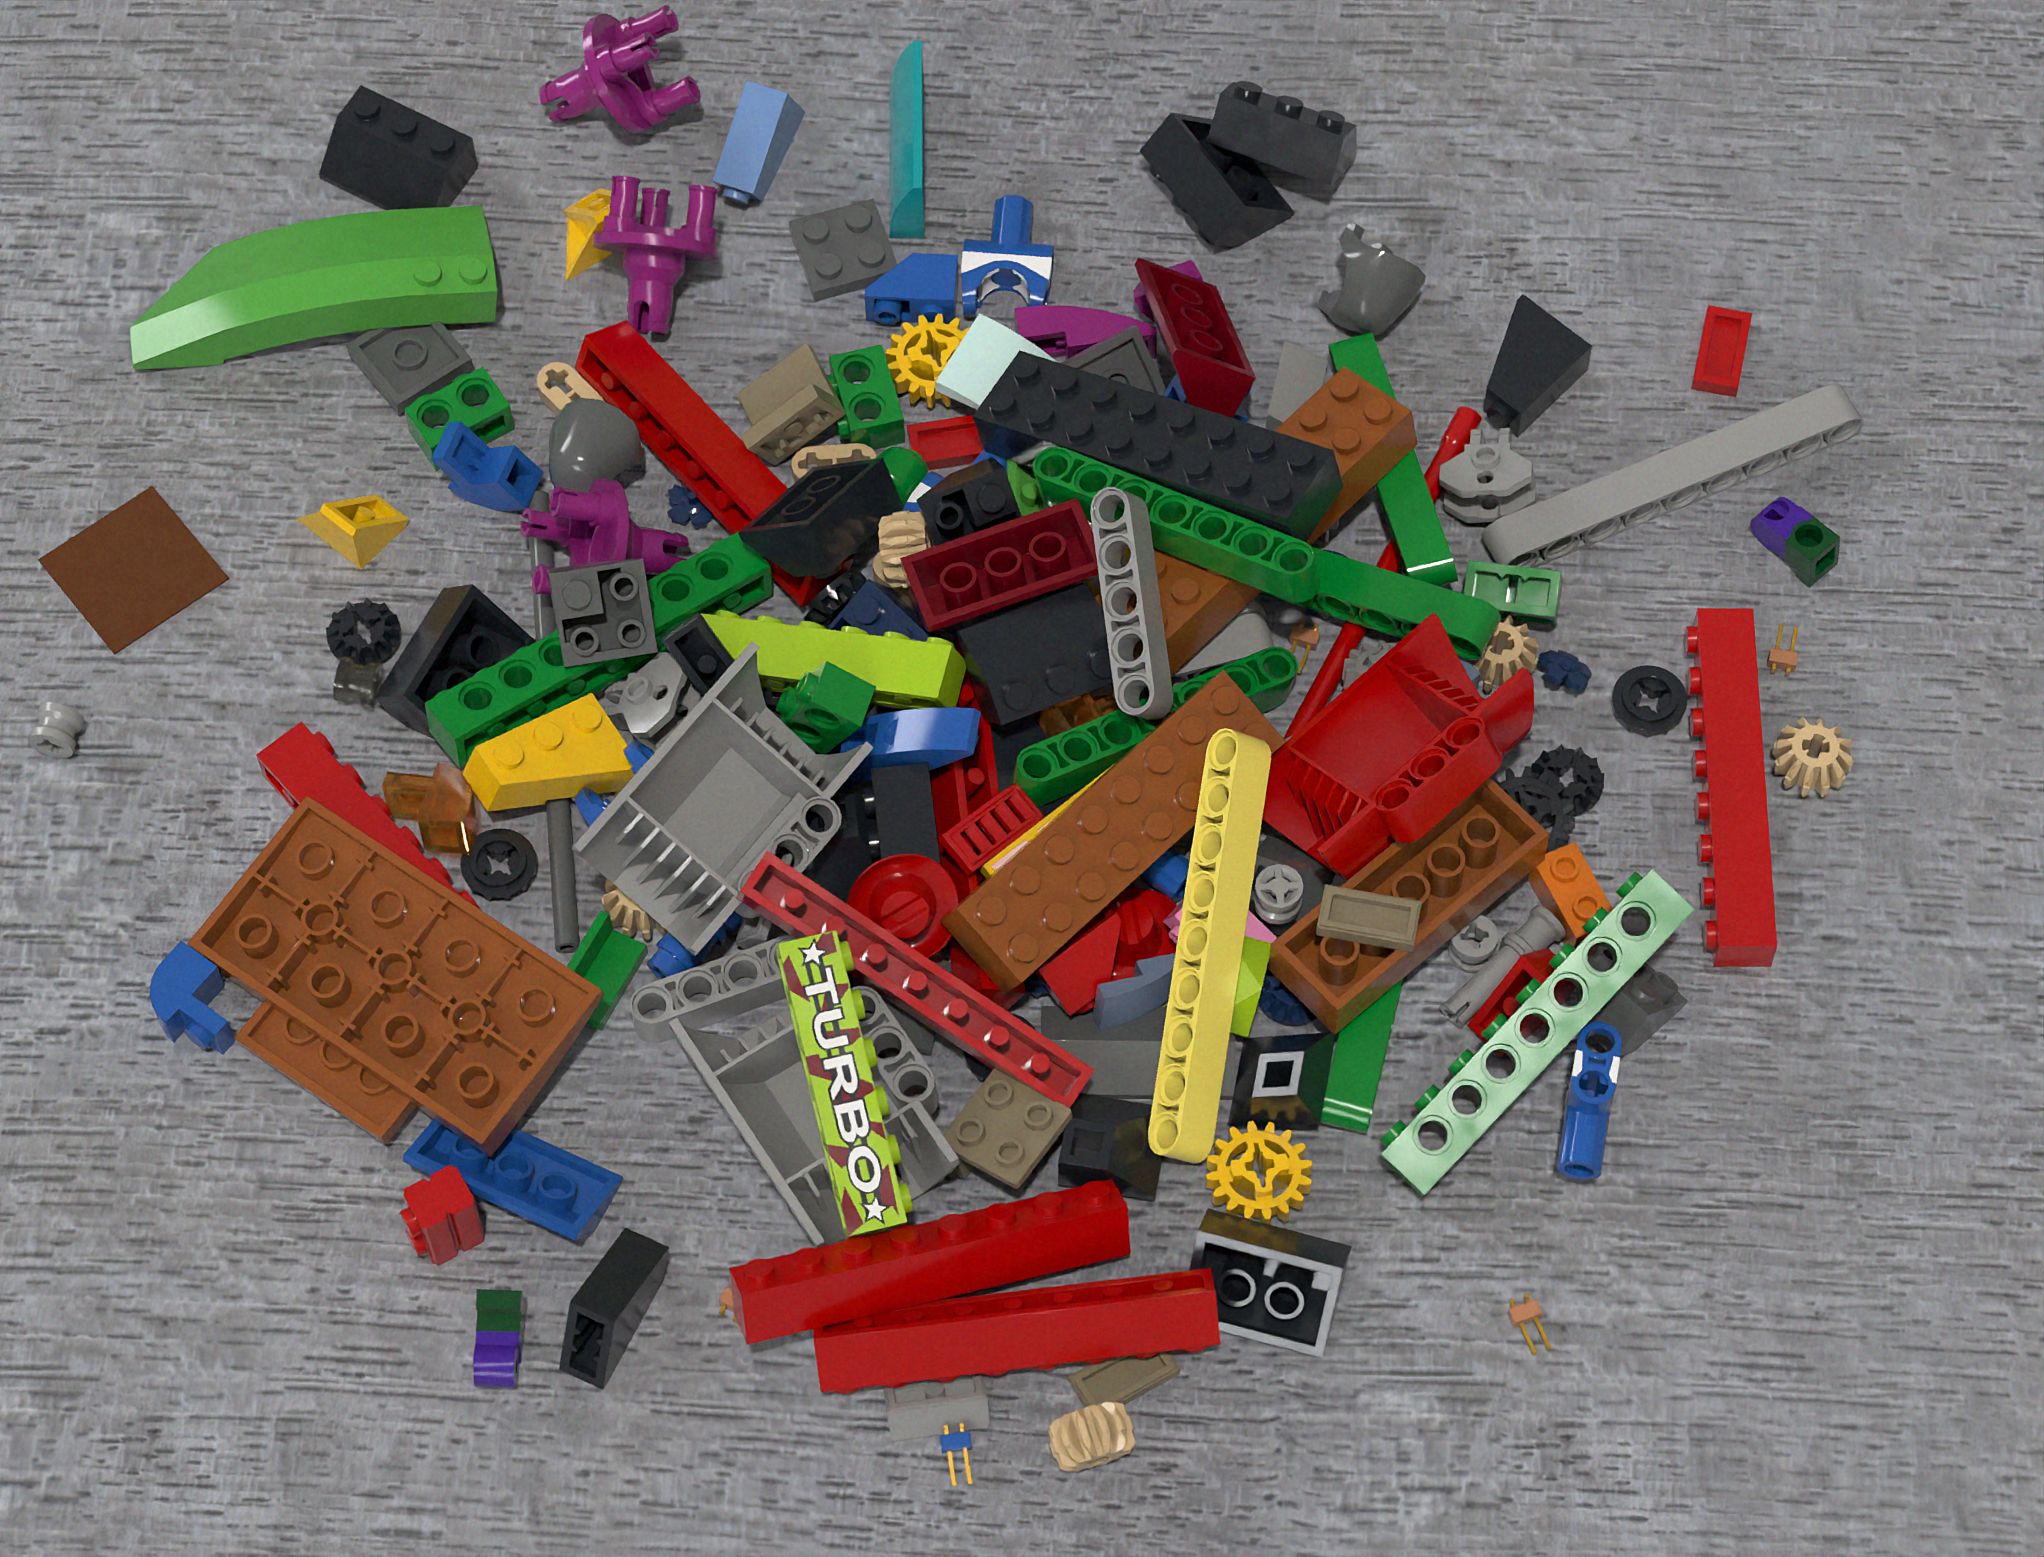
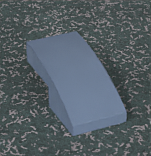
[1092,953,1175,1030]

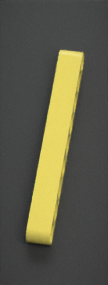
[1148,728,1271,1164]

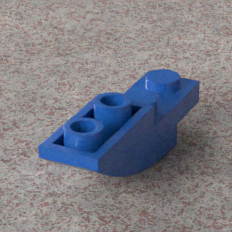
[827,707,981,793]

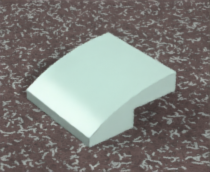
[935,313,1057,410]

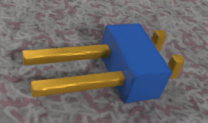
[940,1423,972,1487]

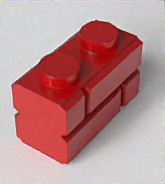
[399,1164,485,1266]

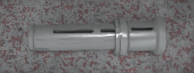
[1440,905,1566,1028]

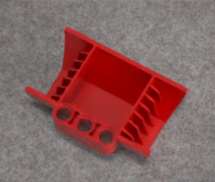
[1262,612,1534,881]

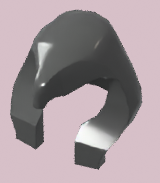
[1319,224,1426,336]
[549,398,645,492]

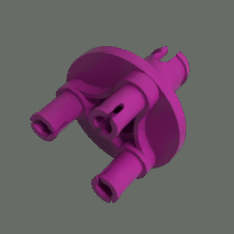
[539,5,701,133]
[593,176,719,335]
[520,478,689,595]

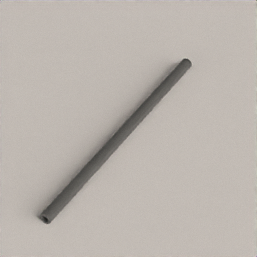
[527,491,579,953]

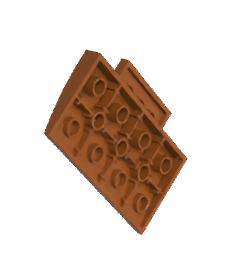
[187,796,604,1158]

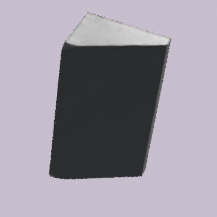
[660,612,735,696]

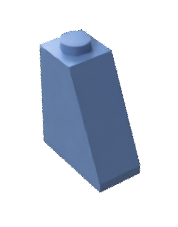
[712,80,805,205]

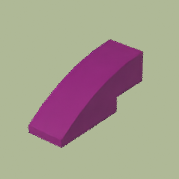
[1014,305,1157,360]

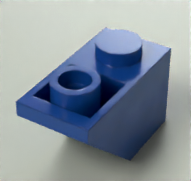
[864,253,959,324]

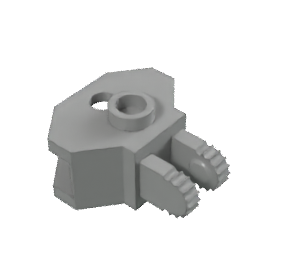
[1439,428,1537,523]
[602,652,703,752]

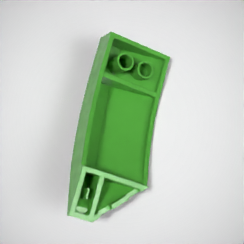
[130,206,497,370]

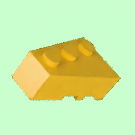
[462,693,635,812]

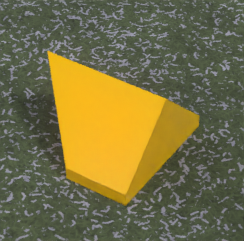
[563,188,613,282]
[296,494,410,569]

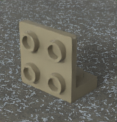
[738,344,846,466]
[943,1068,1073,1189]

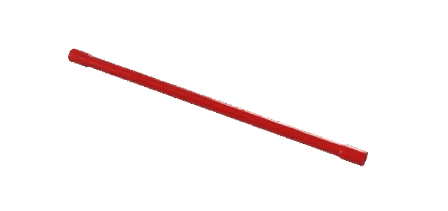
[1261,406,1482,827]

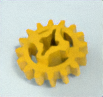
[886,314,970,408]
[1206,1121,1312,1225]

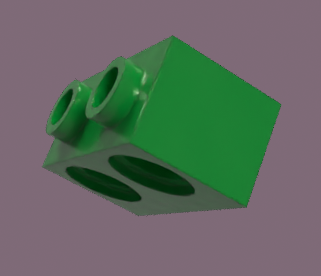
[827,344,905,450]
[404,367,515,471]
[1464,560,1563,625]
[776,661,876,754]

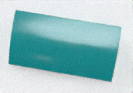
[889,41,925,239]

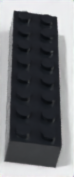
[972,351,1344,542]

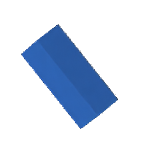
[402,1119,623,1241]

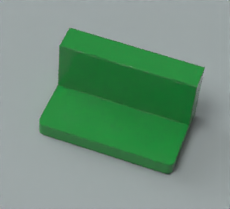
[567,910,648,1031]

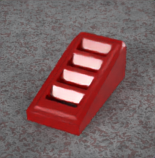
[938,783,1044,877]

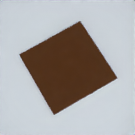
[38,486,229,655]

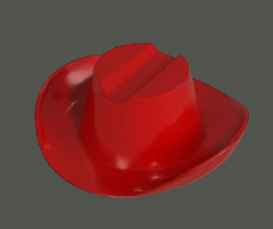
[847,854,959,958]
[1107,887,1177,982]

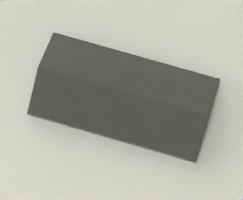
[1041,1006,1235,1100]

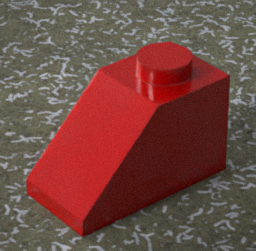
[1034,905,1122,1016]
[1467,948,1576,1058]

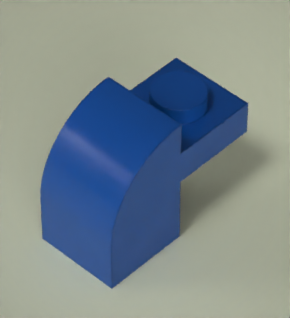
[430,421,543,511]
[150,941,235,1055]

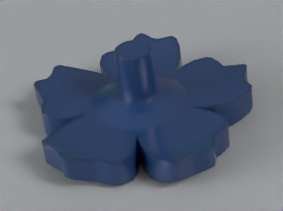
[667,484,713,529]
[1538,650,1592,692]

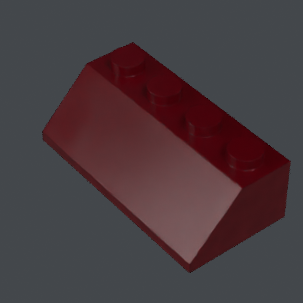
[1134,257,1256,418]
[900,498,1099,632]

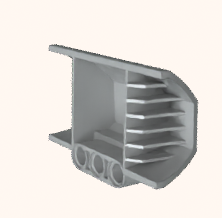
[571,641,874,956]
[668,986,960,1248]

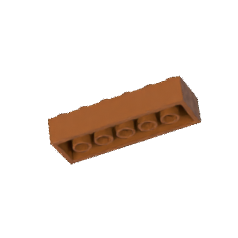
[1268,777,1550,1035]

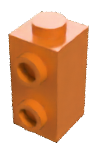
[1528,842,1613,948]

